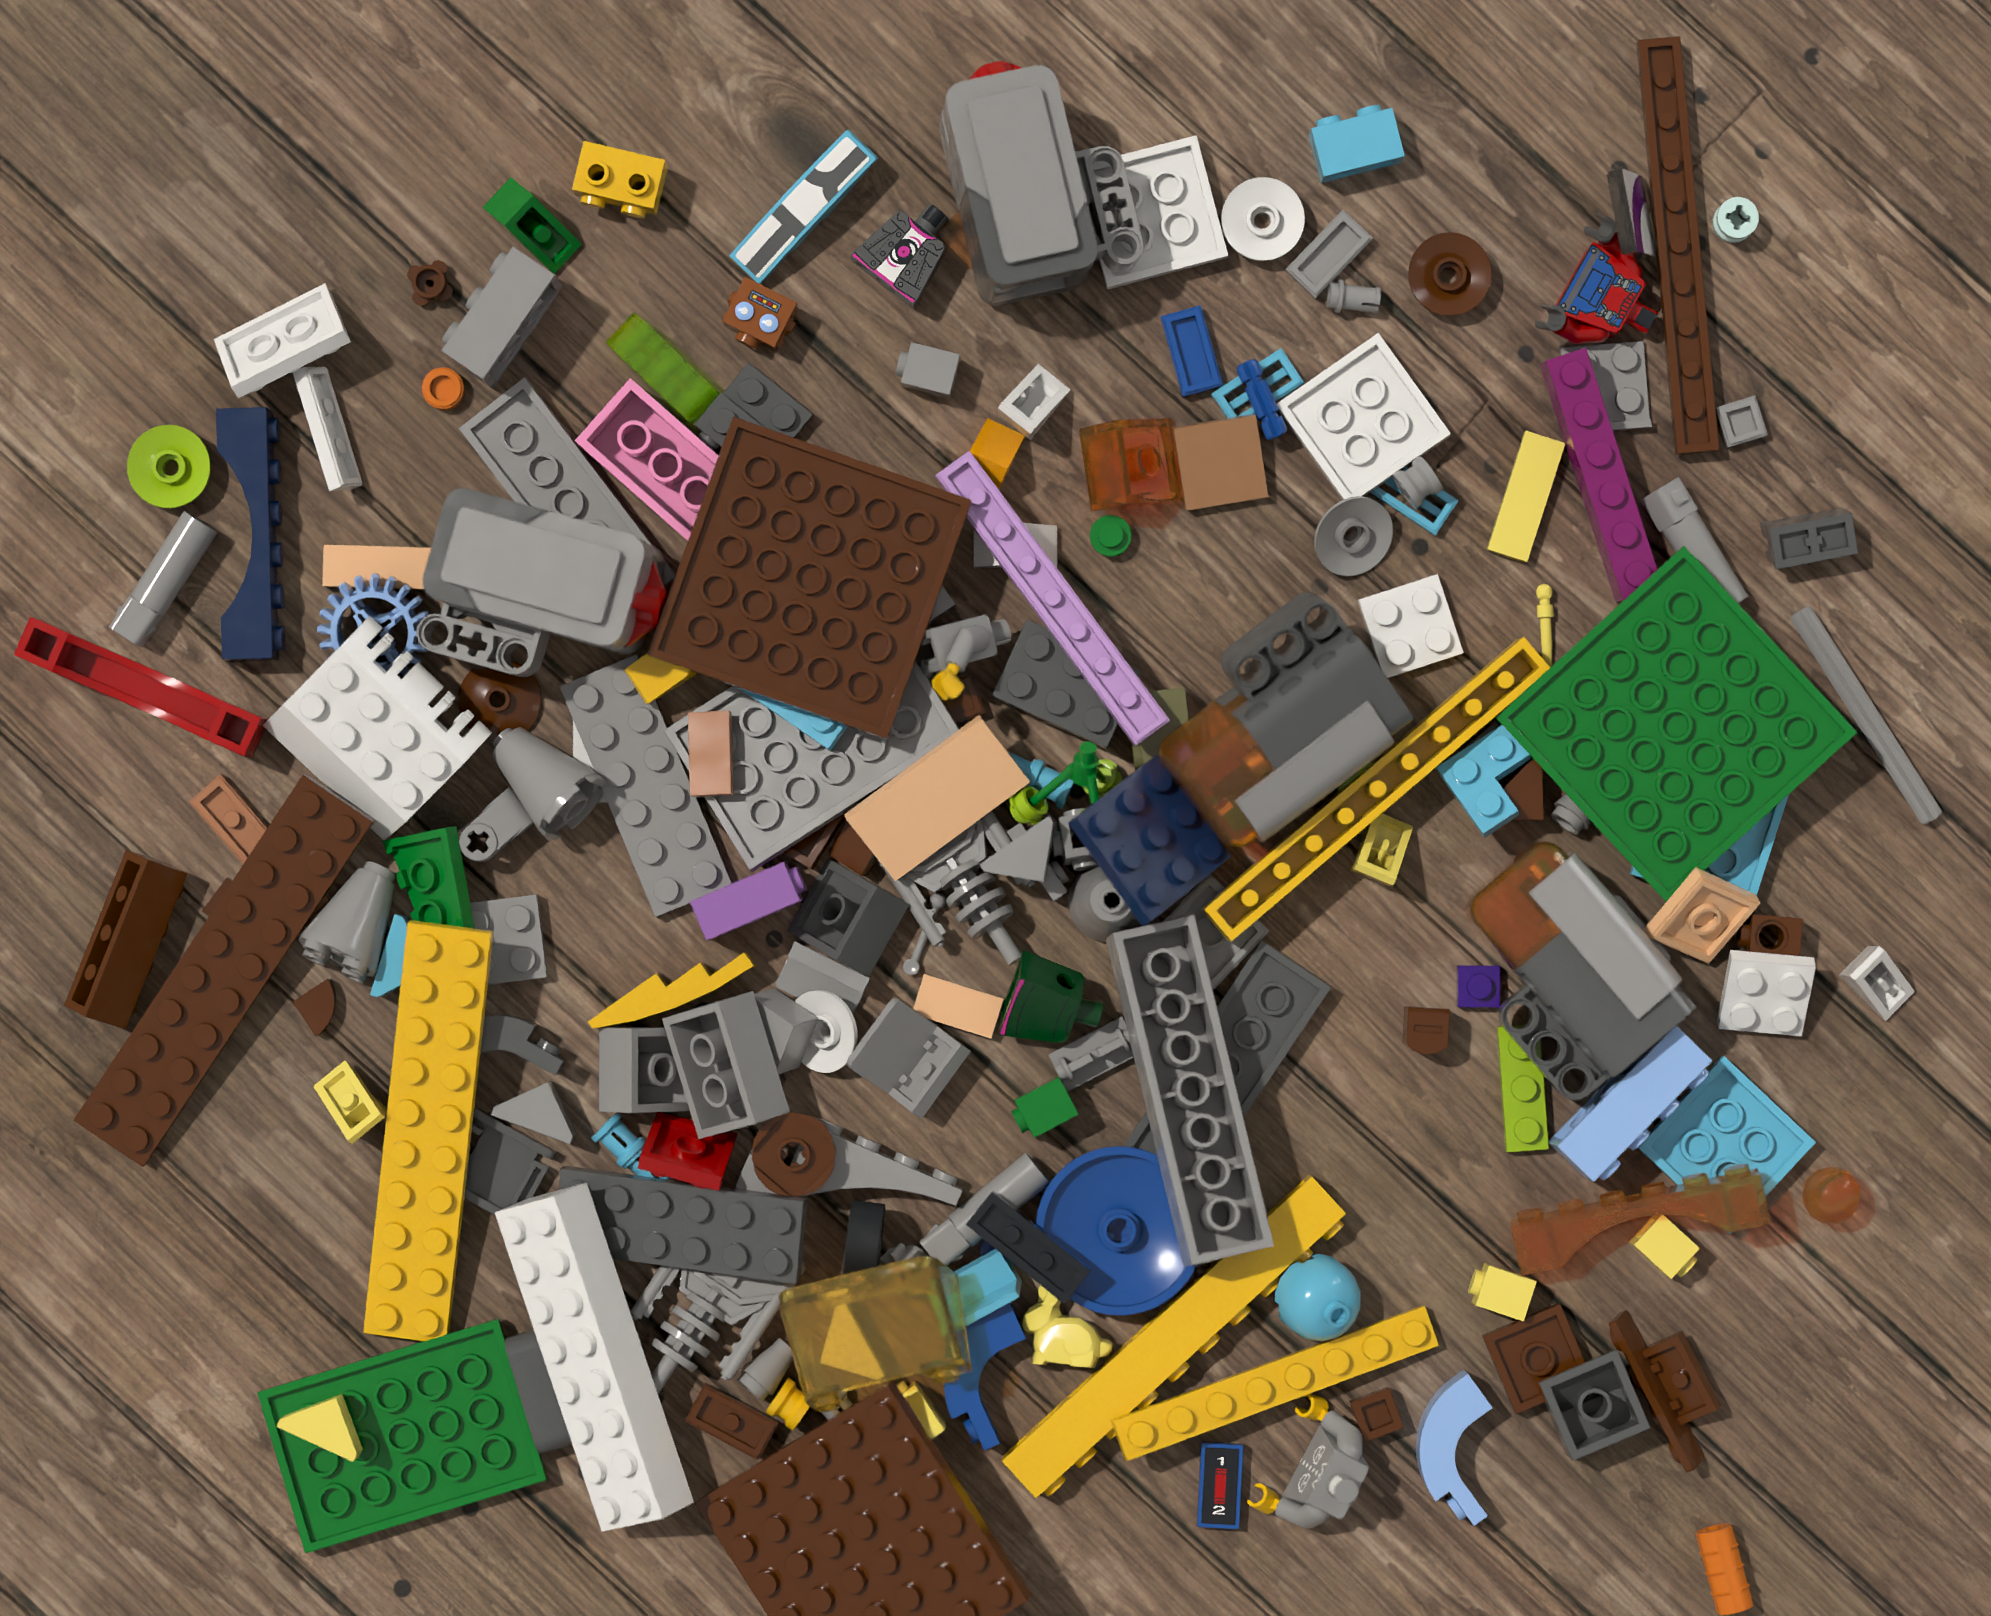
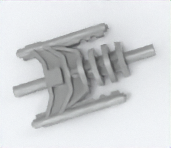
[876,811,1036,966]
[630,1262,806,1394]

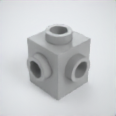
[1051,808,1098,871]

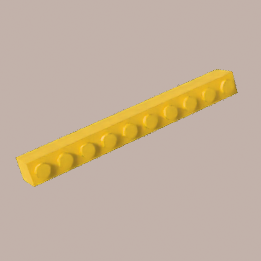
[1200,637,1550,942]
[1002,1174,1346,1498]

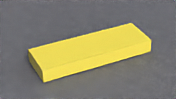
[1486,431,1565,563]

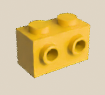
[572,141,668,219]

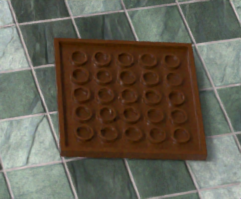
[647,417,972,740]
[695,1381,1033,1616]

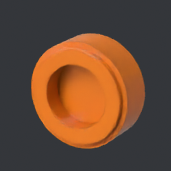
[422,367,465,410]

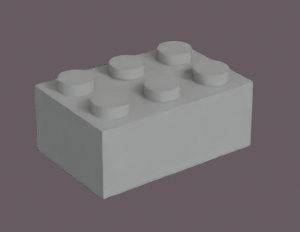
[441,247,563,389]
[662,991,790,1139]

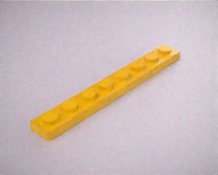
[1111,1305,1439,1461]

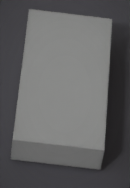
[1285,210,1373,300]

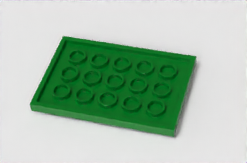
[257,1318,548,1554]

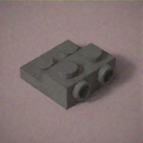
[695,362,813,453]

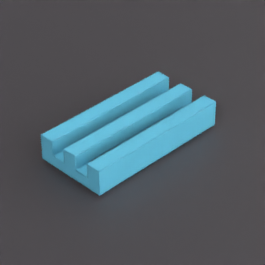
[1211,348,1304,418]
[1370,467,1459,536]

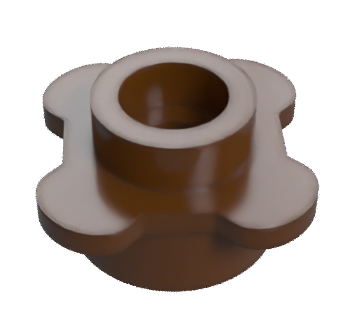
[407,260,453,306]

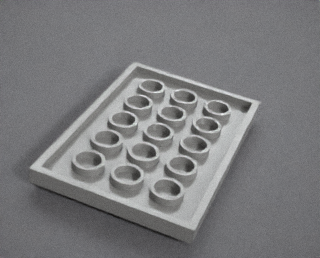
[664,660,959,872]

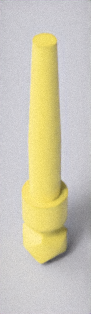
[1536,584,1554,667]

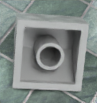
[599,1027,690,1113]

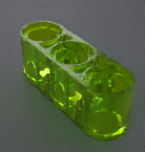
[605,312,719,425]

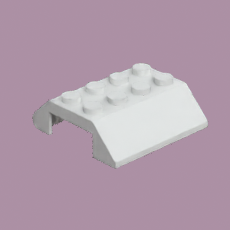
[263,616,492,840]

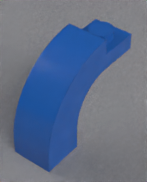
[944,1302,1026,1451]

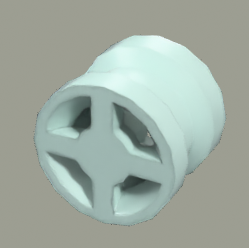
[1712,197,1759,243]

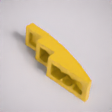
[588,952,756,1029]

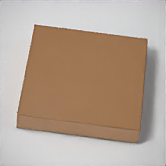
[1173,413,1269,511]

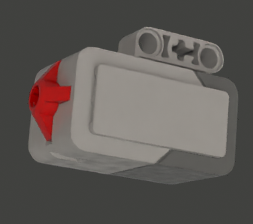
[939,61,1143,306]
[417,488,668,677]

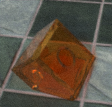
[1079,418,1183,512]

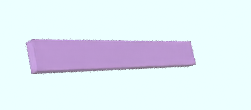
[935,451,1170,747]

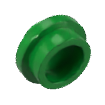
[1090,515,1131,557]

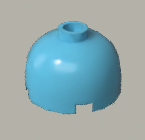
[1275,1254,1361,1341]

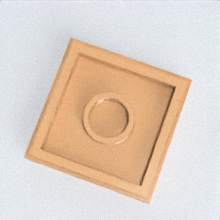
[1644,867,1760,964]

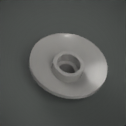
[1314,496,1393,576]

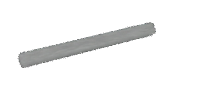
[1791,606,1942,824]

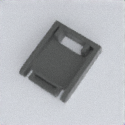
[464,1106,557,1216]

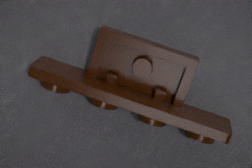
[1609,1310,1721,1473]

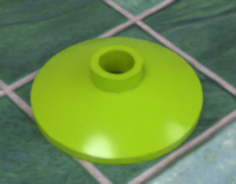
[127,425,211,508]

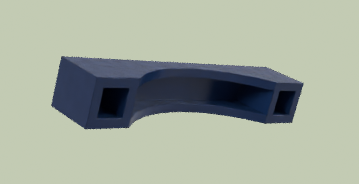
[216,407,285,662]

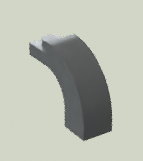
[480,1014,567,1076]

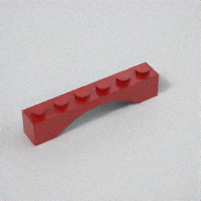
[13,616,268,758]

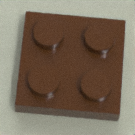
[1482,1303,1585,1414]

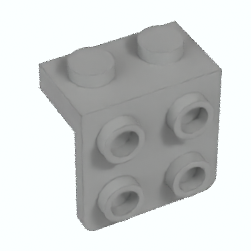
[847,998,971,1119]

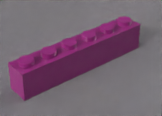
[1539,348,1657,602]

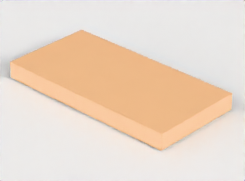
[844,715,1030,881]

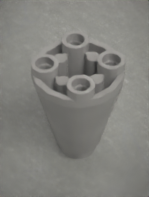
[299,861,395,984]

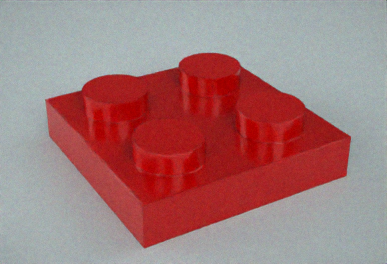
[637,1112,738,1191]

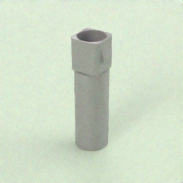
[1640,477,1748,603]
[109,511,218,647]
[920,1152,1050,1269]

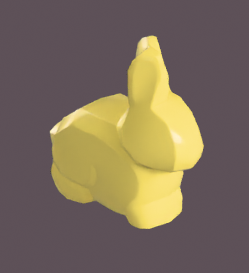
[1020,1285,1113,1368]

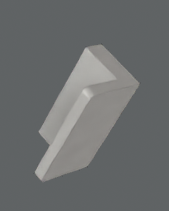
[776,941,871,1014]

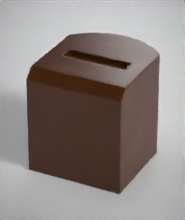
[1402,1006,1450,1054]

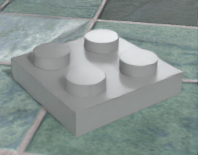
[470,894,548,985]

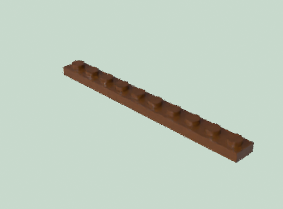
[1636,36,1719,455]

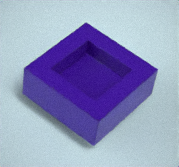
[1457,965,1500,1007]

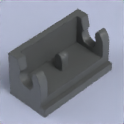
[1760,507,1858,569]

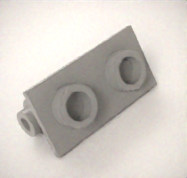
[1048,1016,1134,1092]

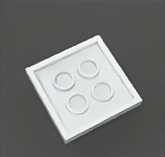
[1088,135,1228,290]
[1277,333,1451,500]

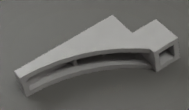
[735,1118,963,1206]

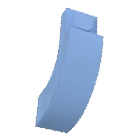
[1416,1369,1492,1526]

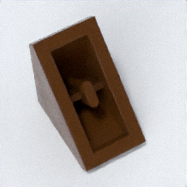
[1502,756,1544,821]

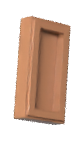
[688,710,734,797]

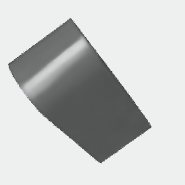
[504,1329,572,1455]

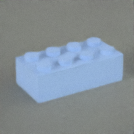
[1548,1025,1712,1182]

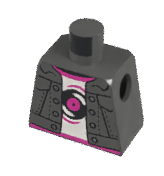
[851,203,949,310]

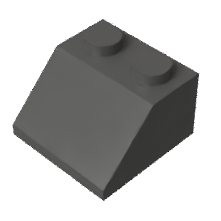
[787,859,909,977]
[1539,1349,1650,1461]

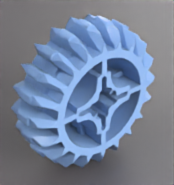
[317,573,430,677]

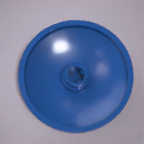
[1036,1146,1197,1315]

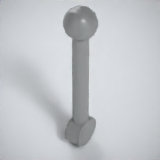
[903,893,946,975]

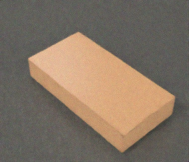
[913,974,1004,1039]

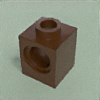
[1737,914,1803,956]

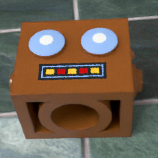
[722,277,799,353]

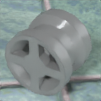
[1392,456,1443,509]

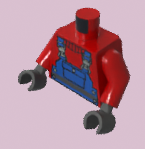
[1535,213,1658,344]

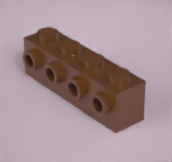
[64,850,187,1029]

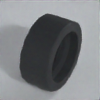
[843,1200,885,1283]

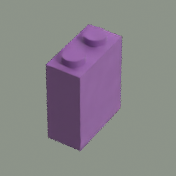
[690,862,807,940]

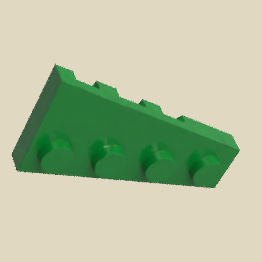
[382,826,475,929]

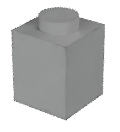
[895,342,960,400]

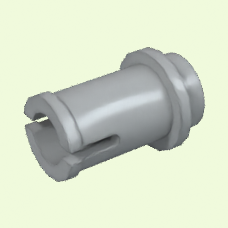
[1327,279,1381,314]

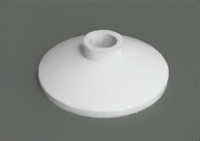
[1221,177,1305,261]
[795,990,858,1073]

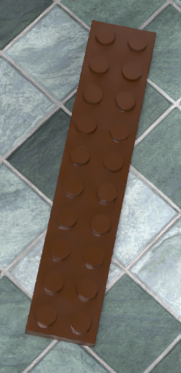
[73,774,375,1167]

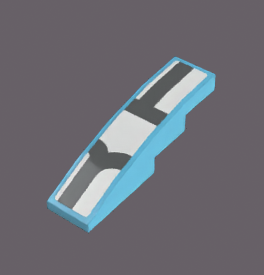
[729,129,878,284]

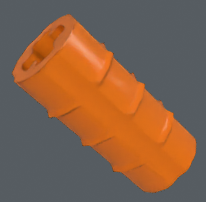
[1695,1523,1754,1615]

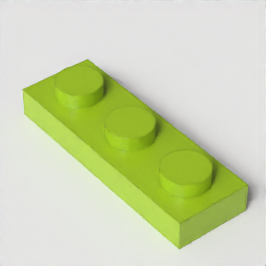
[1496,1025,1549,1152]

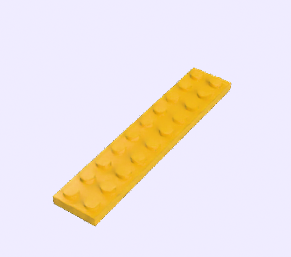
[363,920,494,1341]

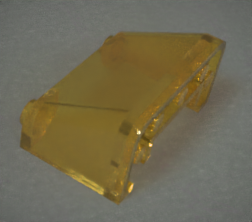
[778,1256,972,1412]

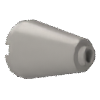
[492,727,607,841]
[1068,865,1142,942]

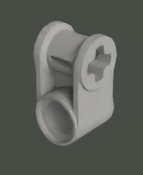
[459,787,533,862]

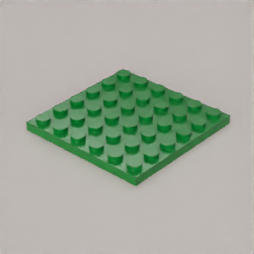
[1496,546,1857,902]

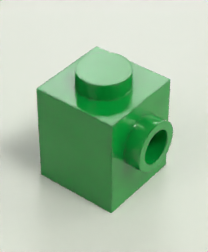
[1011,1076,1078,1138]

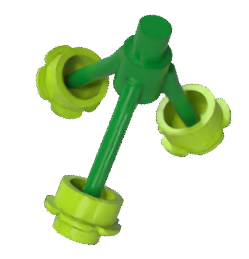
[1009,741,1122,826]

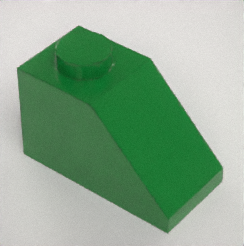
[482,177,582,274]

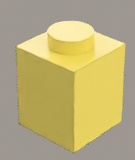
[1629,1211,1700,1279]
[1468,1262,1537,1321]

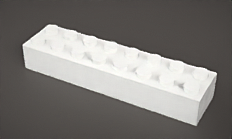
[494,1182,694,1532]

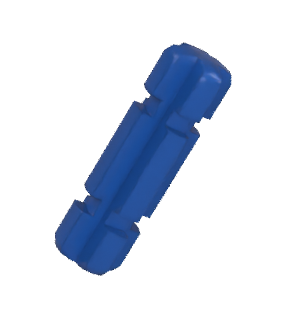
[1237,359,1287,440]

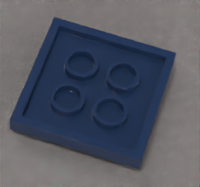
[1068,754,1231,926]

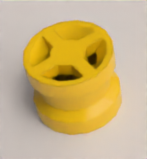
[765,1377,816,1431]

